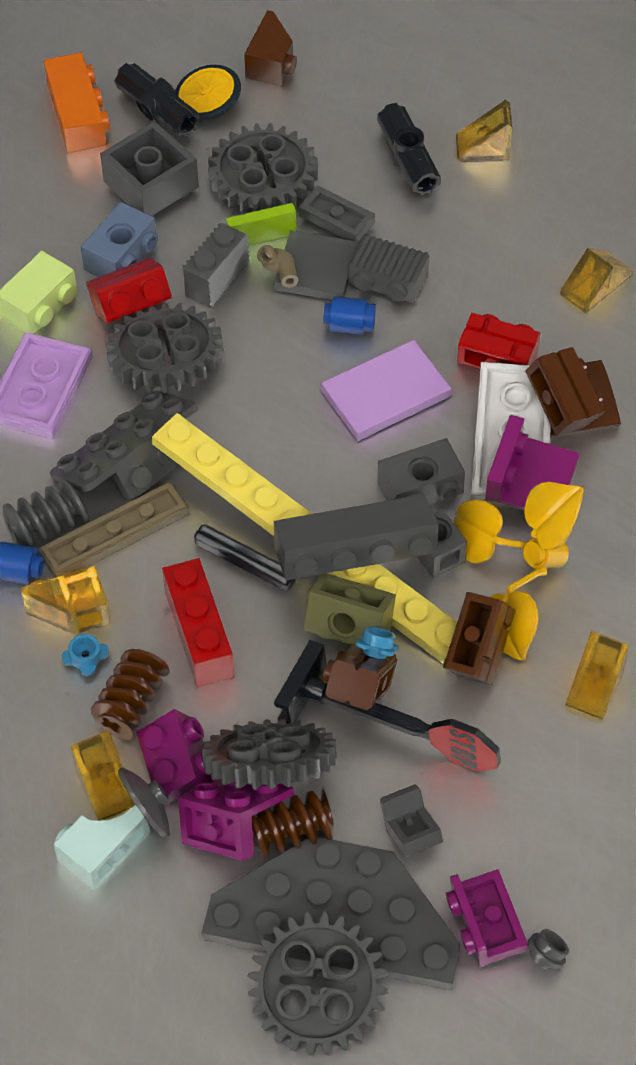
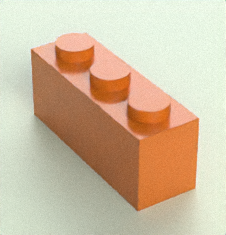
[43,52,110,153]

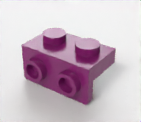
[136,709,214,805]
[445,869,528,967]

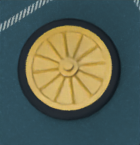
[175,64,241,121]

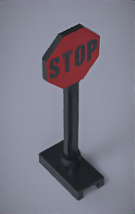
[274,640,501,772]

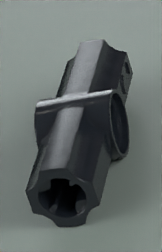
[114,63,200,137]
[377,102,441,196]

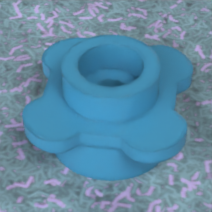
[355,626,399,659]
[62,634,109,676]

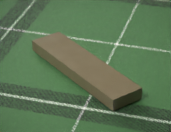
[38,481,190,582]

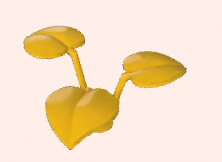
[453,482,584,660]

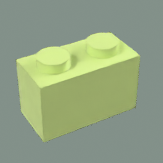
[0,250,77,334]

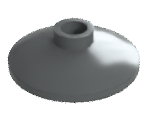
[118,767,170,839]

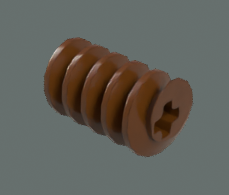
[91,649,170,740]
[251,788,334,857]

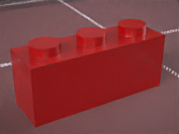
[162,558,235,688]

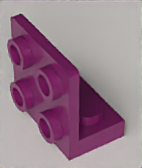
[485,415,579,511]
[178,779,294,861]

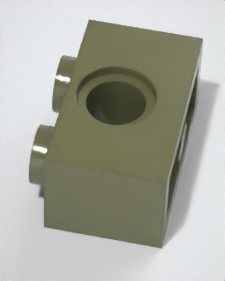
[304,573,396,645]

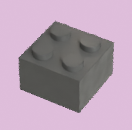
[100,121,199,216]

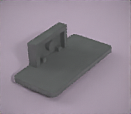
[50,391,198,501]

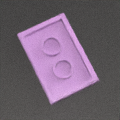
[0,332,93,439]
[321,340,452,441]

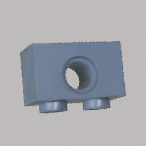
[81,202,158,277]

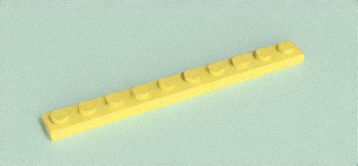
[152,413,457,665]

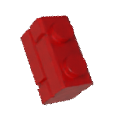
[86,257,172,323]
[457,312,541,369]

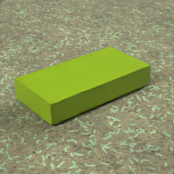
[226,203,297,246]

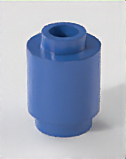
[323,296,376,335]
[0,541,44,585]

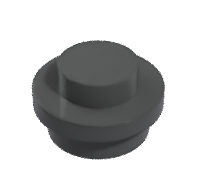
[528,929,569,970]

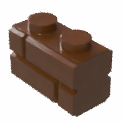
[525,347,605,437]
[443,592,516,685]
[323,643,398,711]

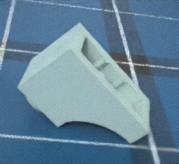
[54,805,150,891]

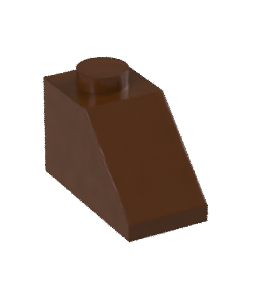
[244,10,297,87]

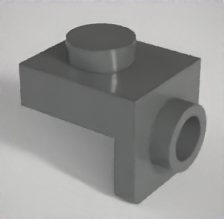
[380,784,443,857]

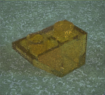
[20,566,111,635]

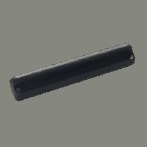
[194,524,296,591]

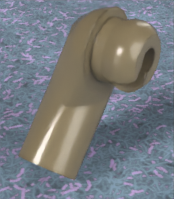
[257,245,299,288]

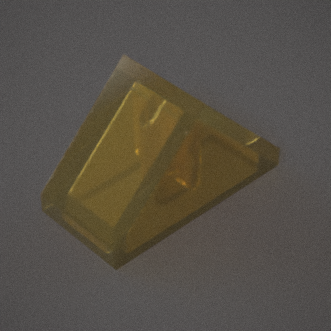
[456,99,513,162]
[560,248,634,314]
[565,631,630,720]
[70,730,136,821]

